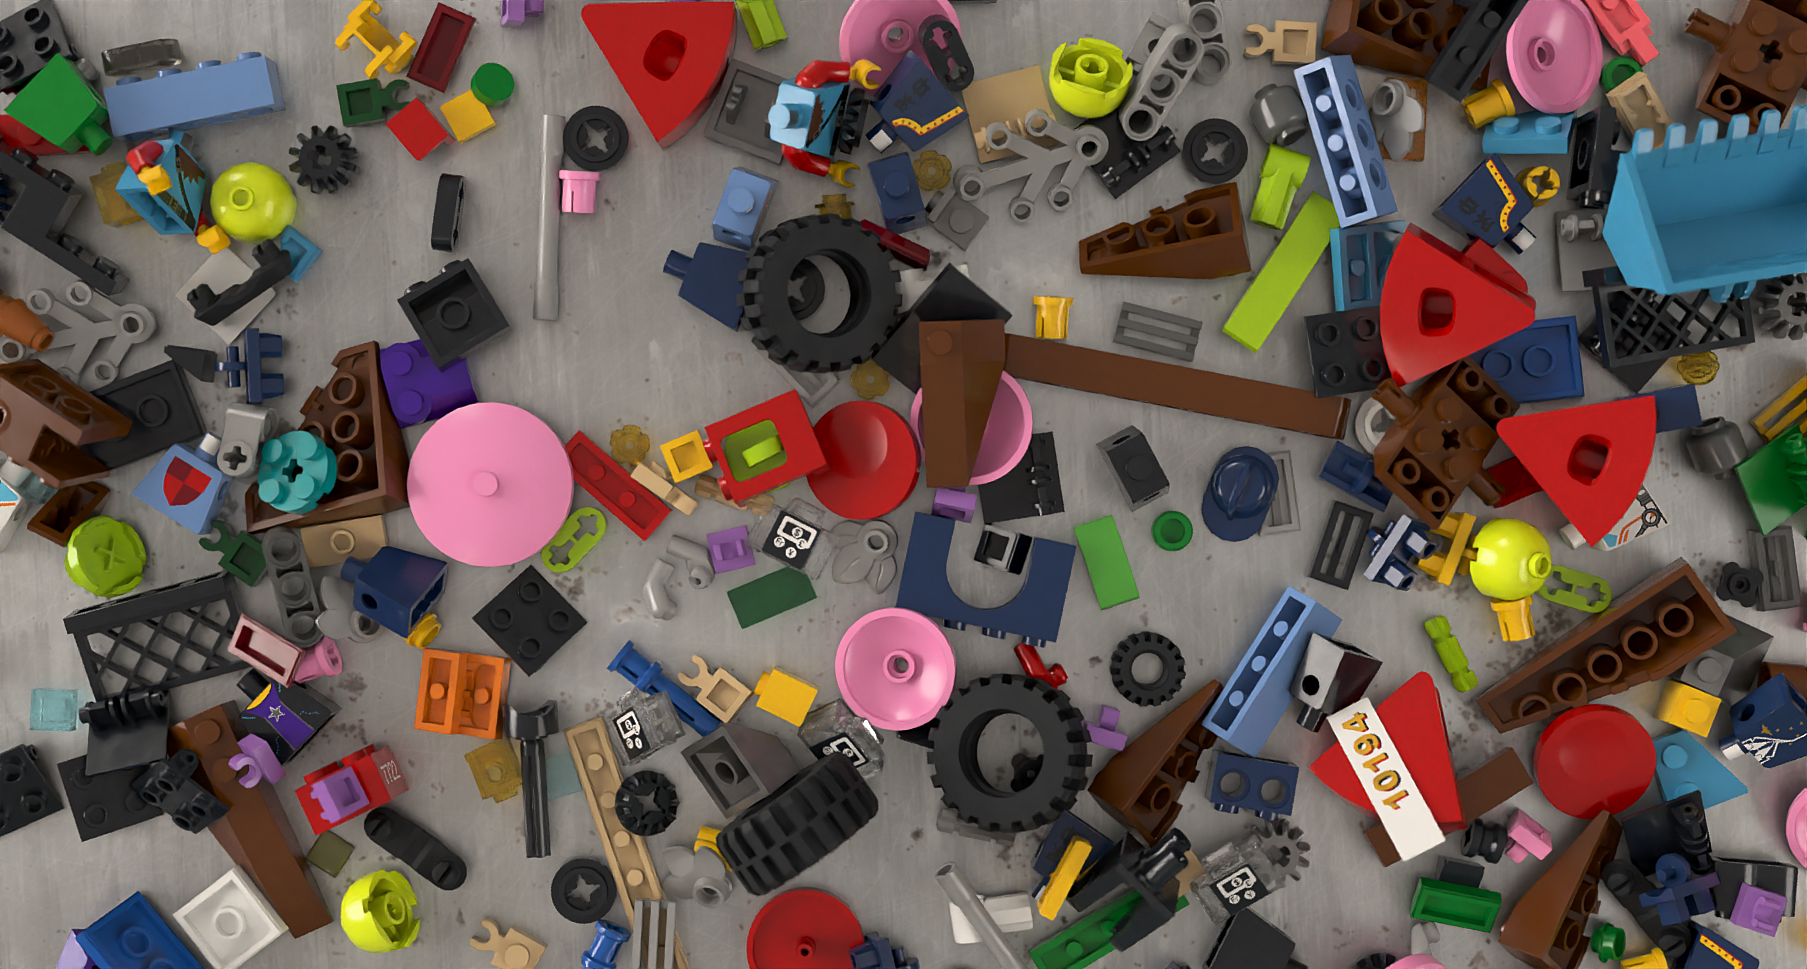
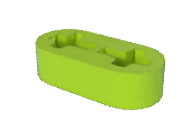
[541,507,608,573]
[1535,565,1612,613]

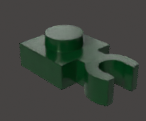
[336,78,410,128]
[198,520,279,587]

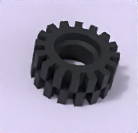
[1109,631,1186,707]

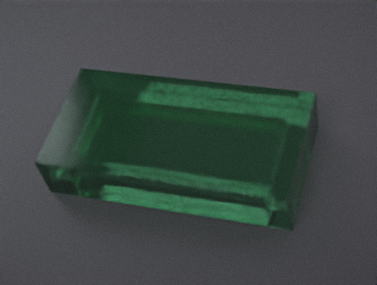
[726,565,817,629]

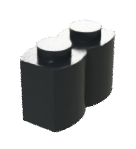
[1705,856,1798,923]

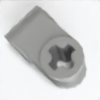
[217,402,278,484]

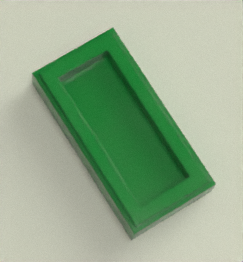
[1409,877,1502,933]

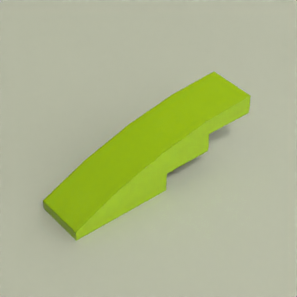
[1221,191,1340,353]

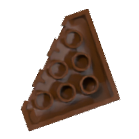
[1321,0,1491,91]
[245,340,410,535]

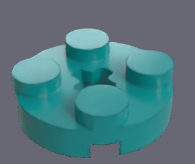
[258,431,337,514]

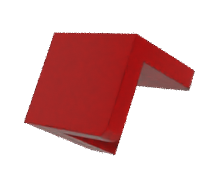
[386,97,456,161]

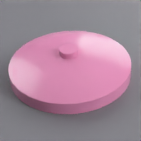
[407,402,574,567]

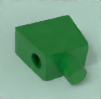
[4,53,114,156]

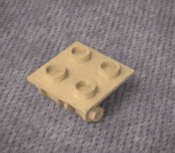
[961,65,1059,164]

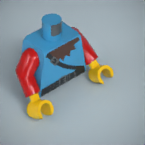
[768,59,881,188]
[115,130,231,254]

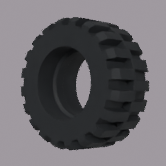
[736,213,903,373]
[927,673,1093,834]
[716,751,879,897]

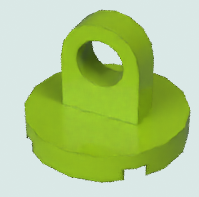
[725,420,793,492]
[64,515,146,598]

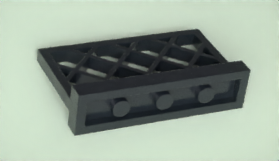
[1582,265,1756,368]
[63,570,253,703]

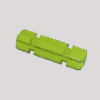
[1424,615,1478,693]

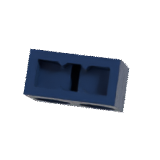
[1205,749,1299,821]

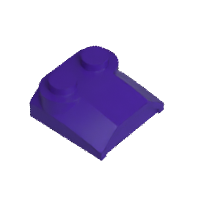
[380,339,481,429]

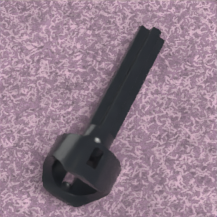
[502,700,559,858]

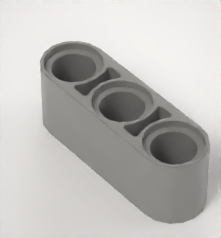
[1177,0,1232,86]
[1118,23,1204,141]

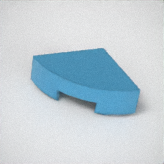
[280,225,323,283]

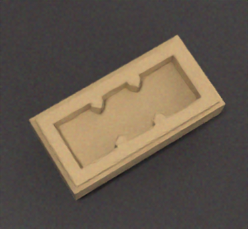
[1605,71,1673,149]
[300,515,389,568]

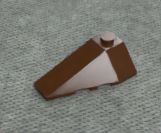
[1079,182,1252,279]
[919,319,1006,488]
[1087,679,1224,848]
[1498,810,1623,969]

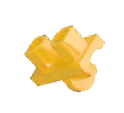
[1413,512,1479,586]

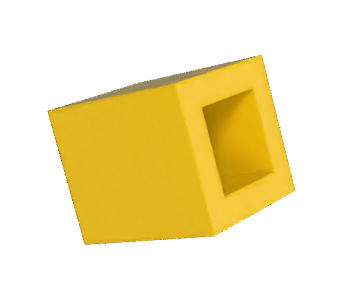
[753,666,819,727]
[1653,680,1722,738]

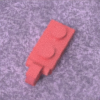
[1580,0,1660,67]

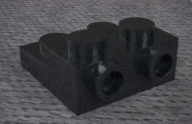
[1566,106,1628,209]
[397,258,512,372]

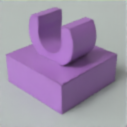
[500,0,544,29]
[931,487,977,523]
[706,525,756,574]
[1083,705,1127,751]
[228,734,287,788]
[310,766,369,823]
[1730,882,1788,937]

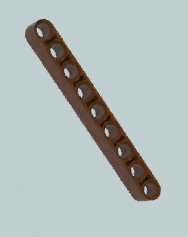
[1003,333,1352,440]

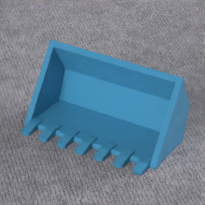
[1602,105,1807,303]

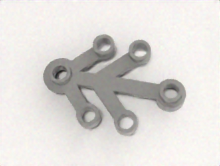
[953,108,1109,223]
[0,279,156,385]

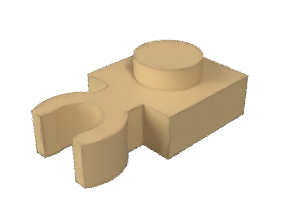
[1244,20,1317,66]
[630,461,700,516]
[678,655,754,724]
[469,917,548,969]

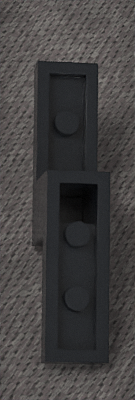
[1423,0,1529,102]
[0,133,130,296]

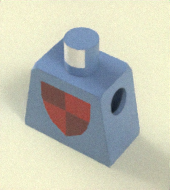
[712,166,779,252]
[132,431,234,535]

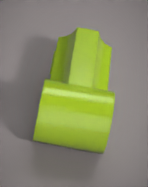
[735,0,788,51]
[1248,143,1311,231]

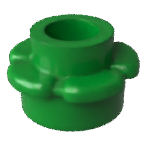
[1591,922,1626,963]

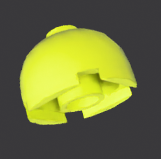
[1049,38,1133,118]
[209,162,297,245]
[1470,517,1552,600]
[341,869,420,954]

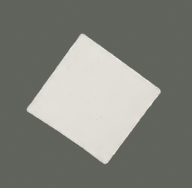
[175,247,276,345]

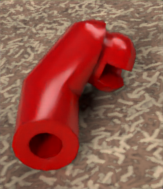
[1013,643,1069,690]

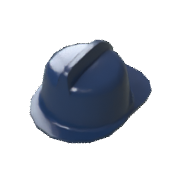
[1201,446,1279,542]

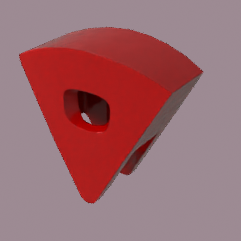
[581,1,738,149]
[1380,222,1536,387]
[1496,395,1657,547]
[1308,672,1467,832]

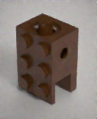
[0,359,133,489]

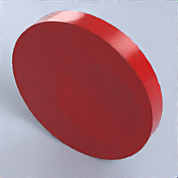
[806,401,921,520]
[1533,704,1656,819]
[746,887,865,969]

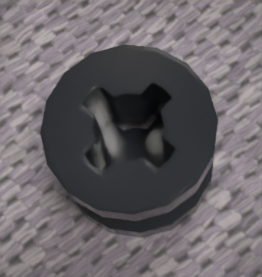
[1461,818,1507,864]

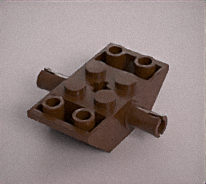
[1683,0,1807,135]
[1372,356,1520,530]

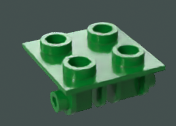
[1734,423,1807,536]

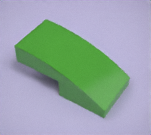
[1074,515,1140,611]

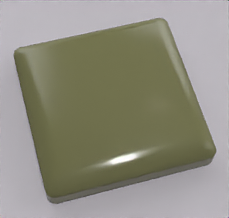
[305,830,355,878]

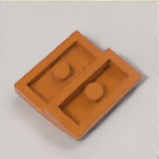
[414,648,511,740]

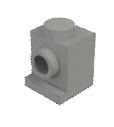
[1125,12,1185,82]

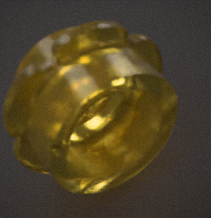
[912,150,952,191]
[815,194,855,219]
[1677,351,1720,386]
[850,359,890,400]
[610,425,650,465]

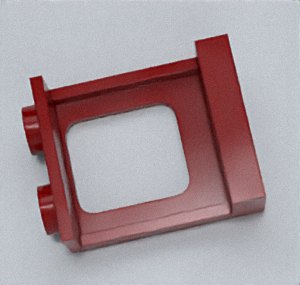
[702,389,831,508]

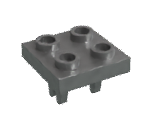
[703,58,788,166]

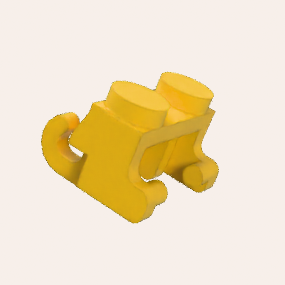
[335,0,418,79]

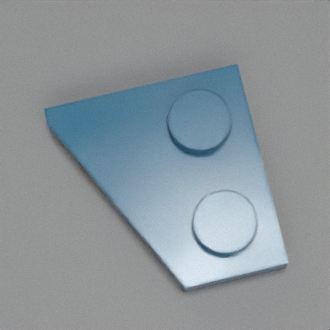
[1482,110,1577,154]
[1330,220,1406,311]
[1652,728,1749,809]

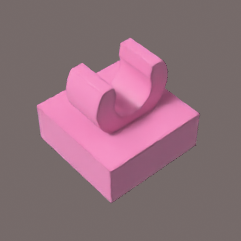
[1505,808,1552,864]

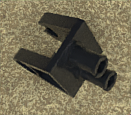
[1066,828,1192,952]

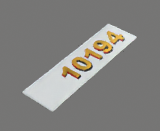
[1327,697,1446,862]

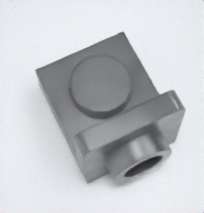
[925,186,989,251]

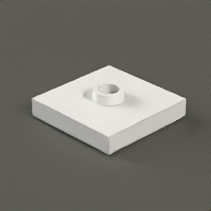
[173,864,289,969]

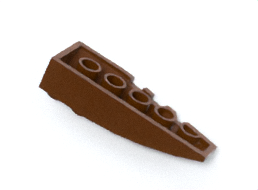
[1476,557,1737,734]
[168,699,334,939]

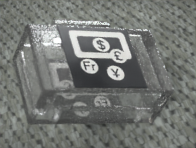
[745,497,839,580]
[605,686,686,767]
[797,698,885,780]
[1188,835,1286,925]

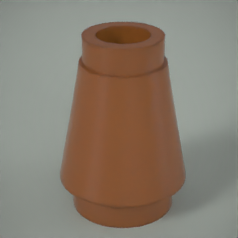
[0,296,55,352]

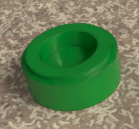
[1599,56,1643,94]
[471,63,514,106]
[1151,511,1193,551]

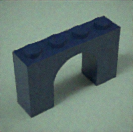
[895,511,1076,648]

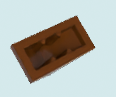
[27,481,111,548]

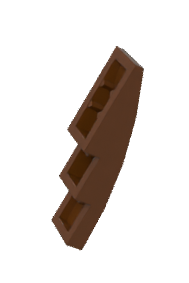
[1363,747,1534,867]

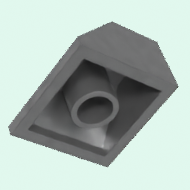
[1666,614,1774,706]
[680,722,801,819]

